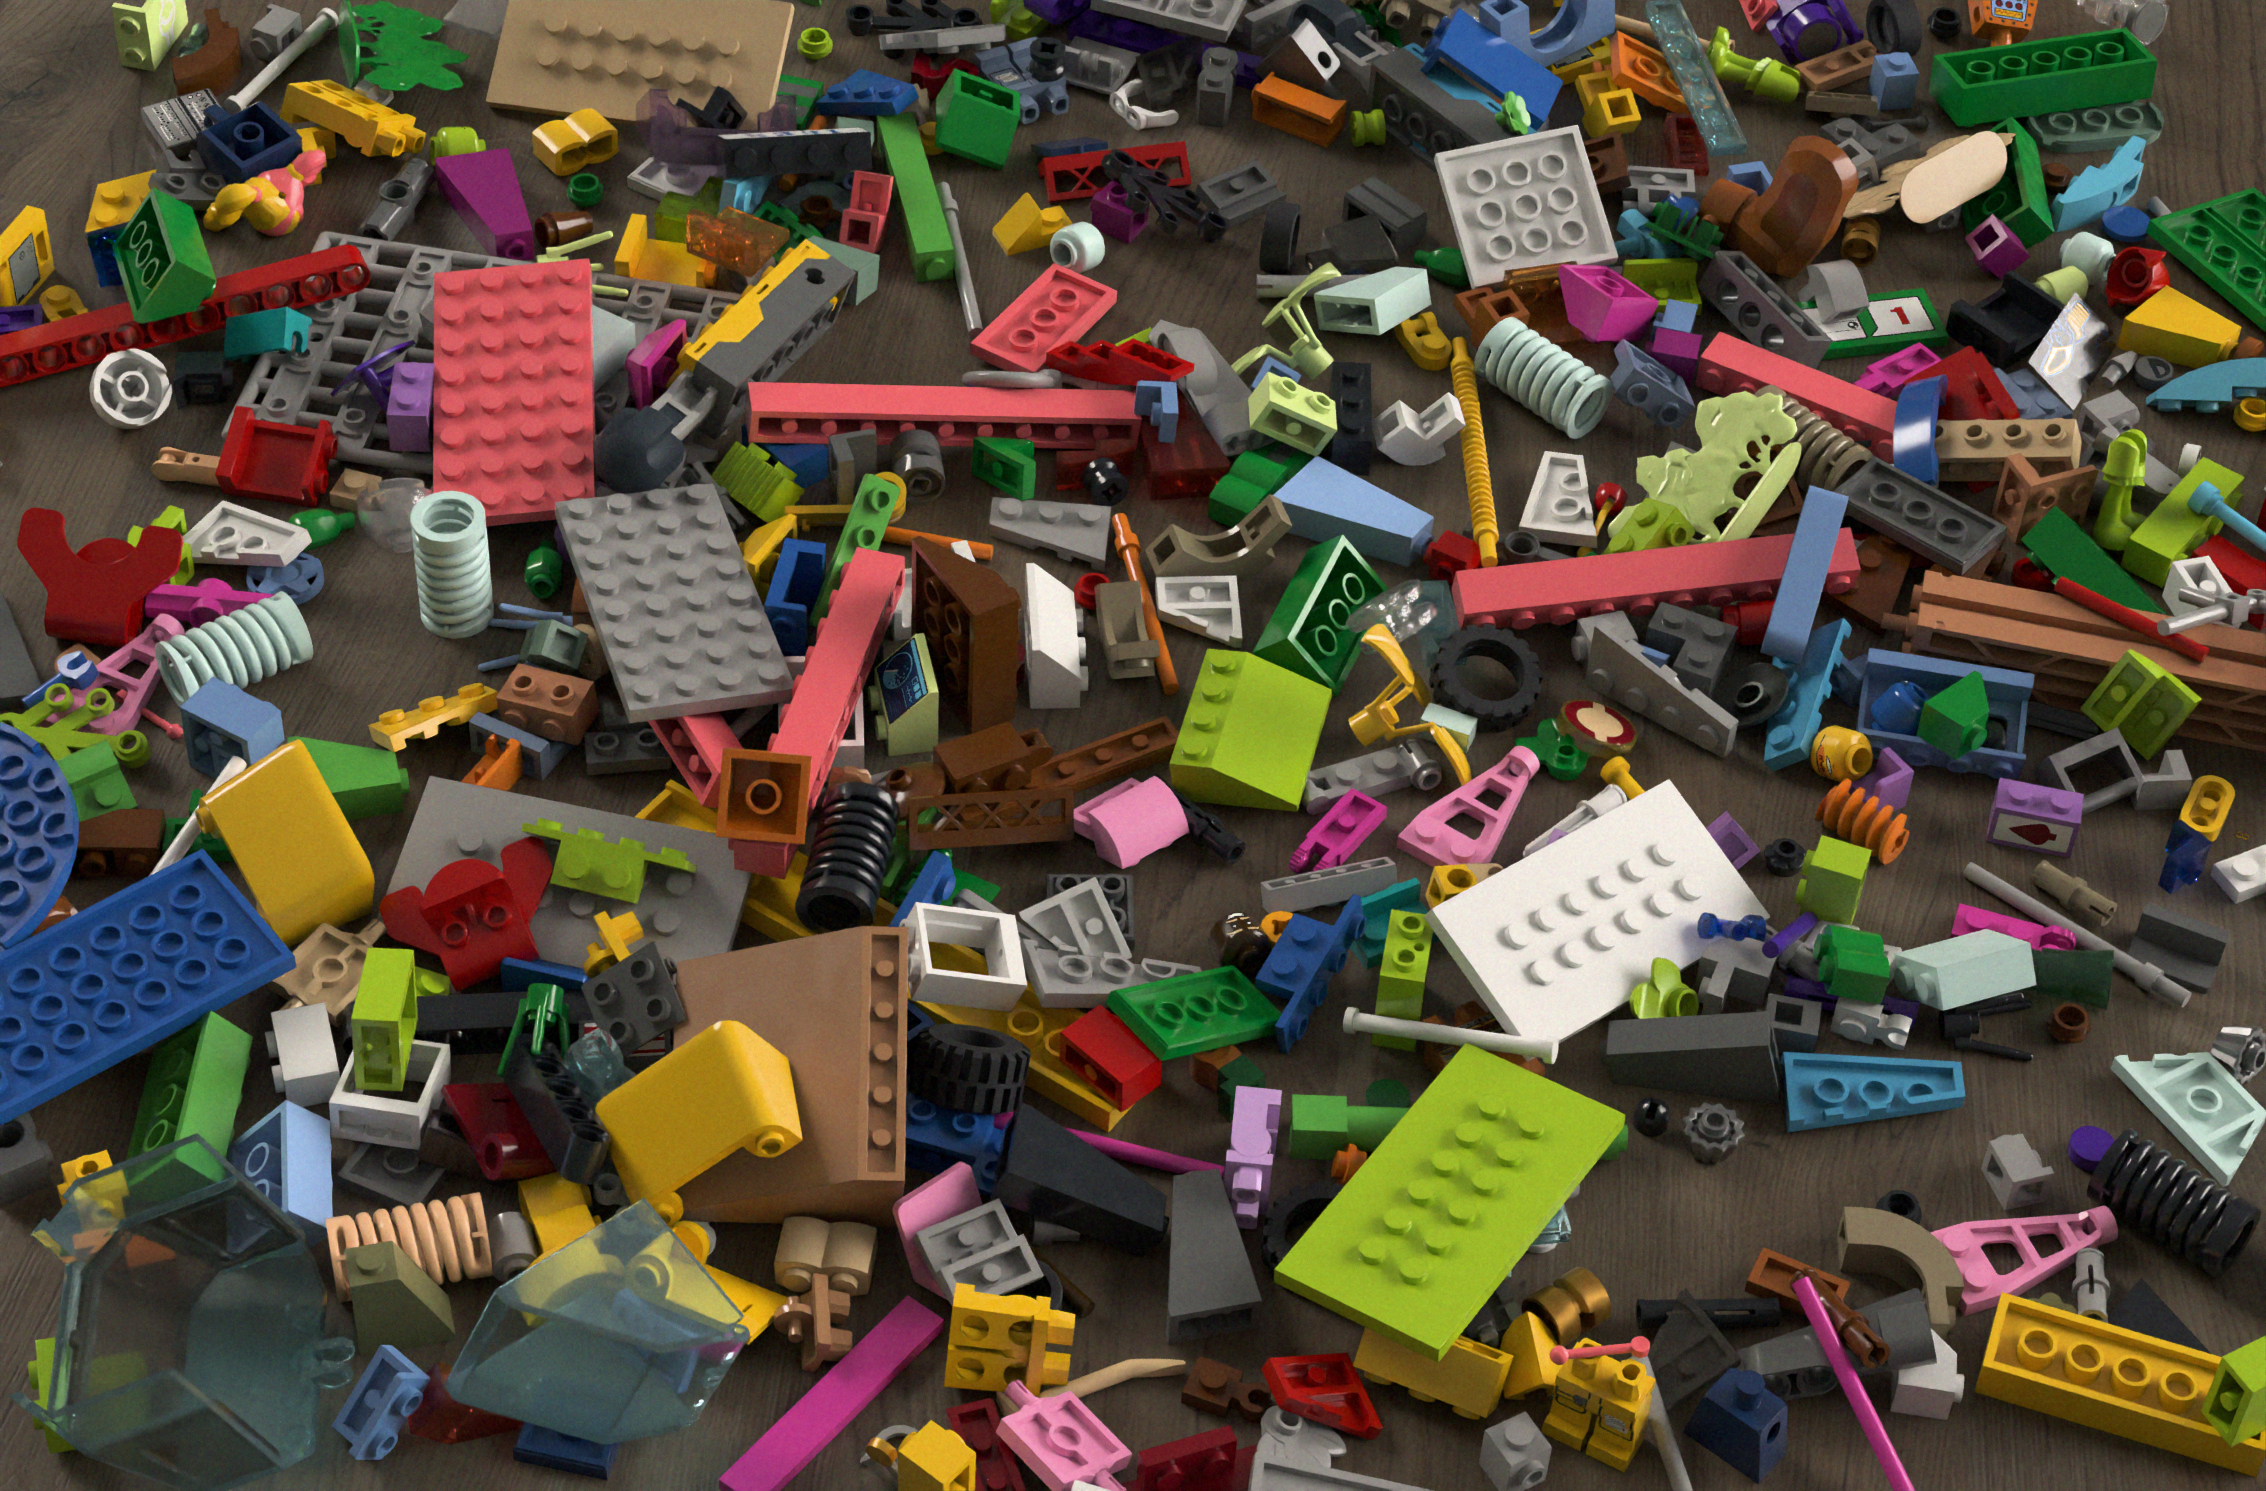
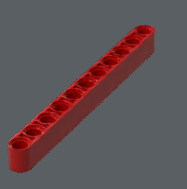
[0,244,371,388]

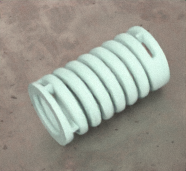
[1474,317,1613,439]
[410,491,494,639]
[155,591,313,707]

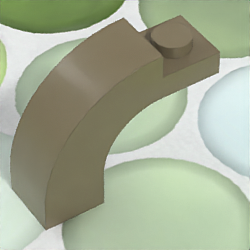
[1145,494,1293,582]
[1094,580,1160,679]
[1837,1206,1964,1342]

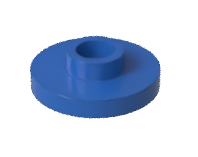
[2101,206,2150,242]

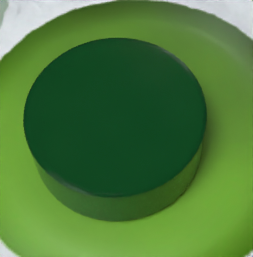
[1364,1079,1411,1108]

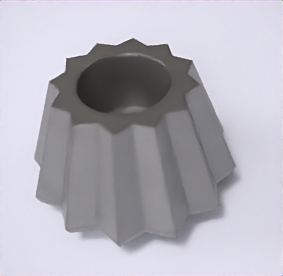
[2210,1026,2266,1085]
[1682,1102,1745,1165]

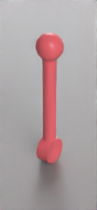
[114,689,183,739]
[1550,1336,1650,1365]

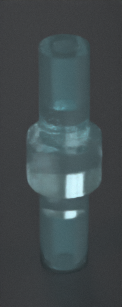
[178,23,207,57]

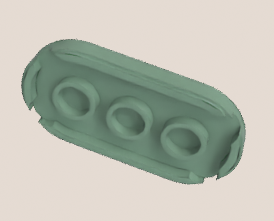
[2025,100,2164,153]

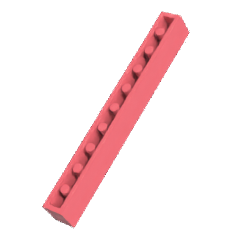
[744,382,1142,450]
[1452,527,1861,632]
[728,547,905,880]

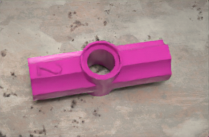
[145,578,275,628]

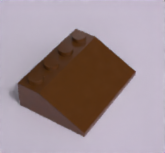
[911,536,1022,734]

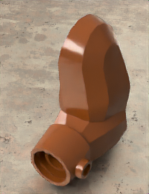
[1696,135,1859,279]

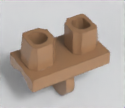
[774,1273,853,1372]

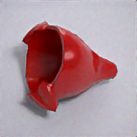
[2105,246,2173,308]

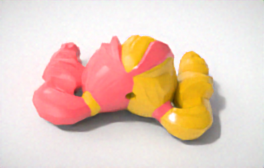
[203,150,326,237]

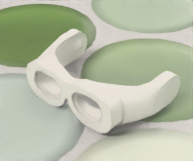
[1110,79,1179,130]

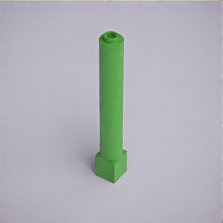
[1289,1094,1628,1161]

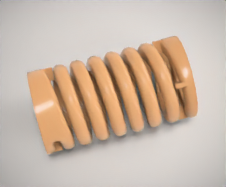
[325,1192,493,1303]

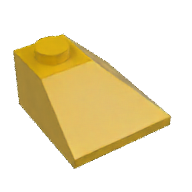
[738,514,797,607]

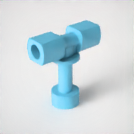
[1606,209,1683,266]

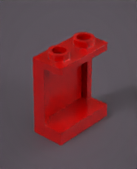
[215,406,339,508]

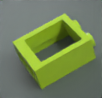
[1371,909,1433,1052]
[351,947,418,1091]

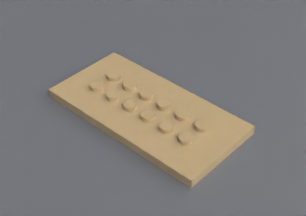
[486,0,795,136]

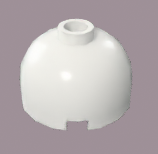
[89,348,172,429]

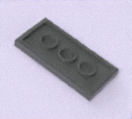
[1833,456,2007,576]

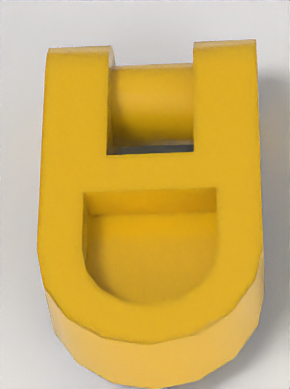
[39,285,88,323]
[1394,311,1452,371]

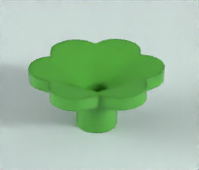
[1495,91,1531,136]

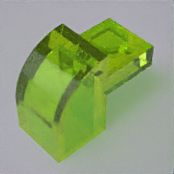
[654,175,724,246]

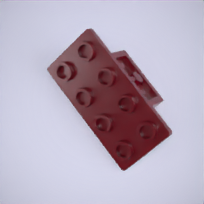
[1121,1425,1257,1491]

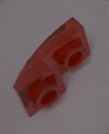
[1055,439,1134,491]

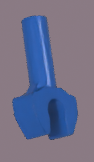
[21,651,99,710]

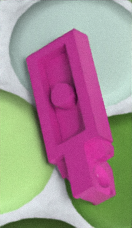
[1853,342,1942,399]

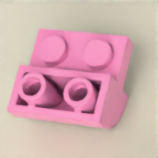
[1073,776,1189,869]

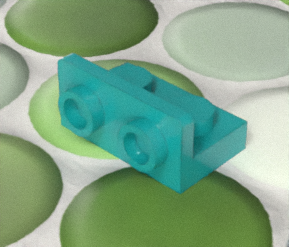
[1343,878,1440,970]

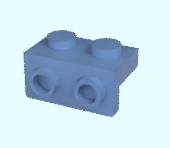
[332,1345,431,1460]

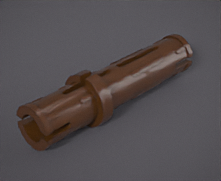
[1790,1267,1890,1369]

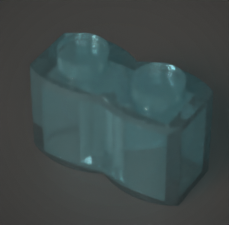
[565,1028,636,1110]

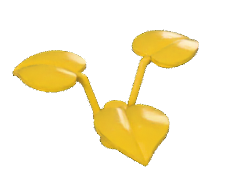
[1348,624,1471,786]

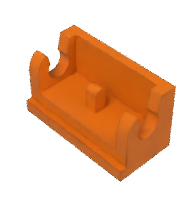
[461,733,523,791]

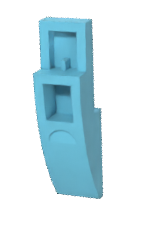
[2050,135,2146,232]
[2146,358,2266,413]

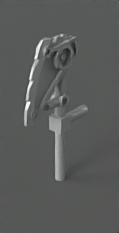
[2157,586,2266,636]

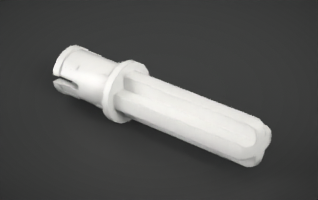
[1523,784,1627,858]

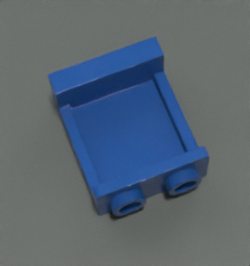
[764,538,826,657]

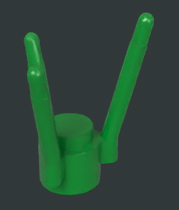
[497,983,574,1078]

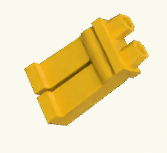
[279,79,426,157]

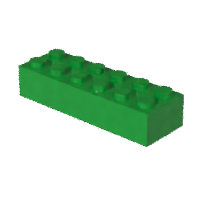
[1928,28,2158,127]

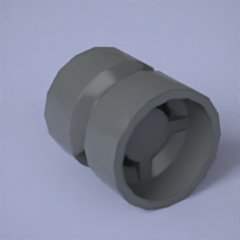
[889,430,946,504]

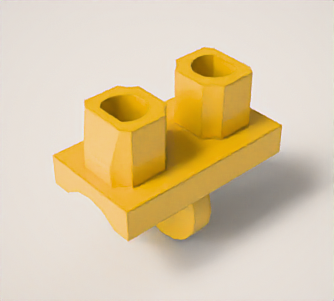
[583,911,645,979]

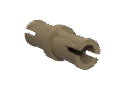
[2030,860,2117,927]

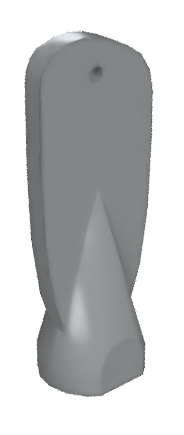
[2091,424,2182,497]

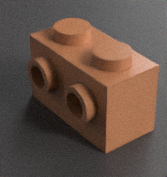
[496,663,600,745]

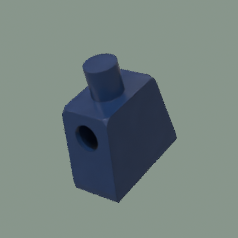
[1684,1368,1788,1484]

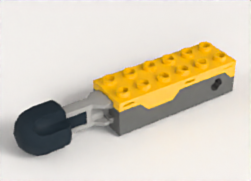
[594,239,856,493]

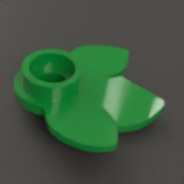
[1515,718,1598,781]

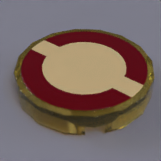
[1556,699,1638,759]

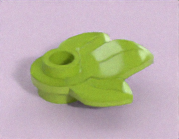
[1629,957,1699,1019]

